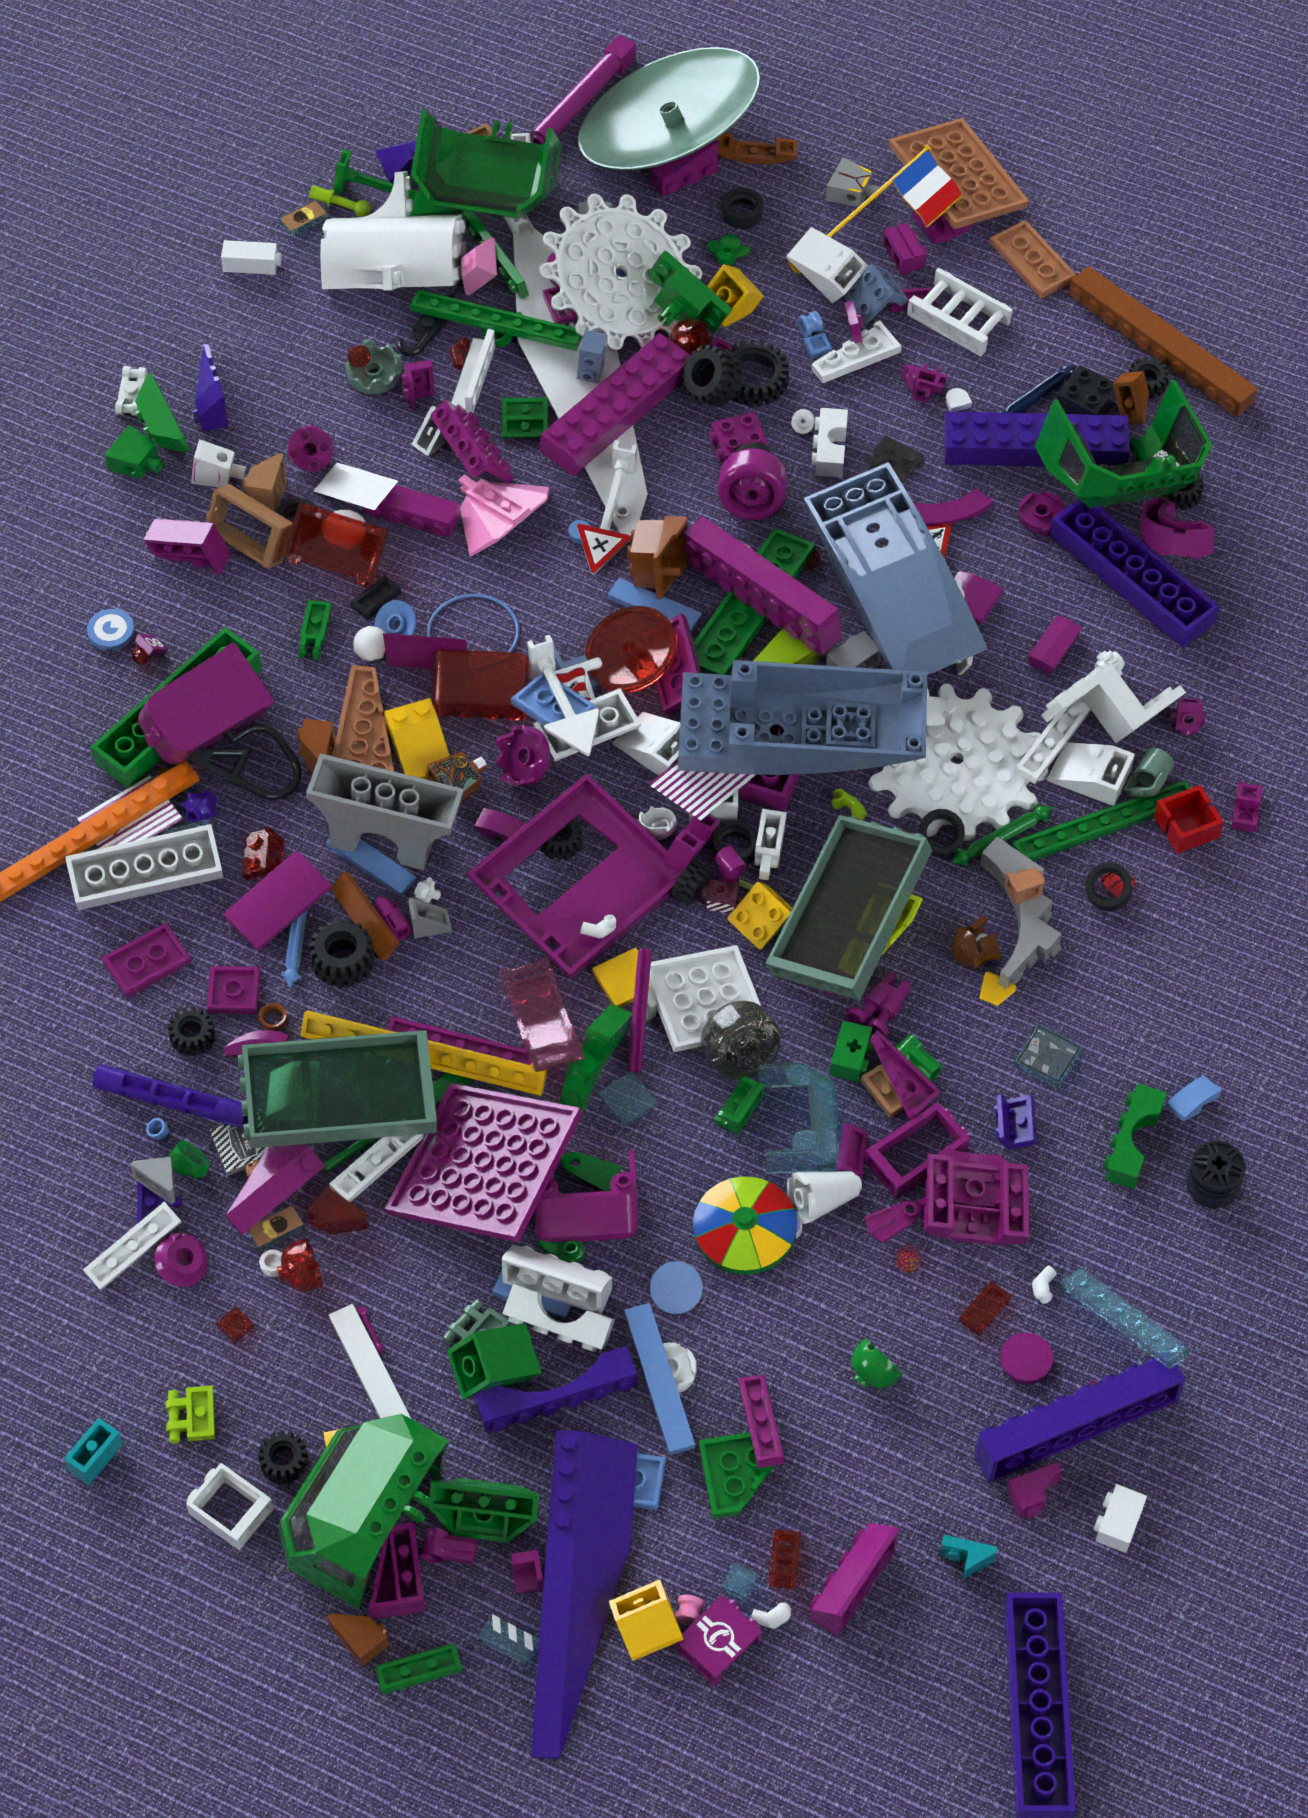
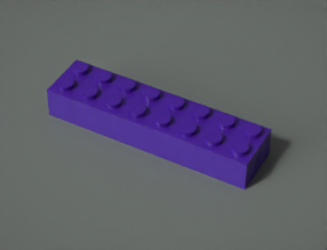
[944,411,1130,468]
[1050,499,1220,648]
[974,1353,1185,1483]
[1004,1593,1076,1818]

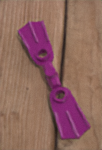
[864,1195,926,1243]

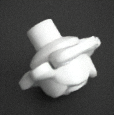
[414,877,441,903]

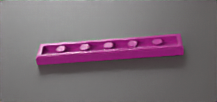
[387,1016,536,1066]

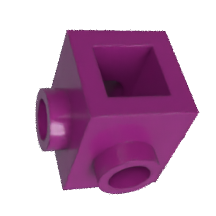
[1170,697,1206,735]

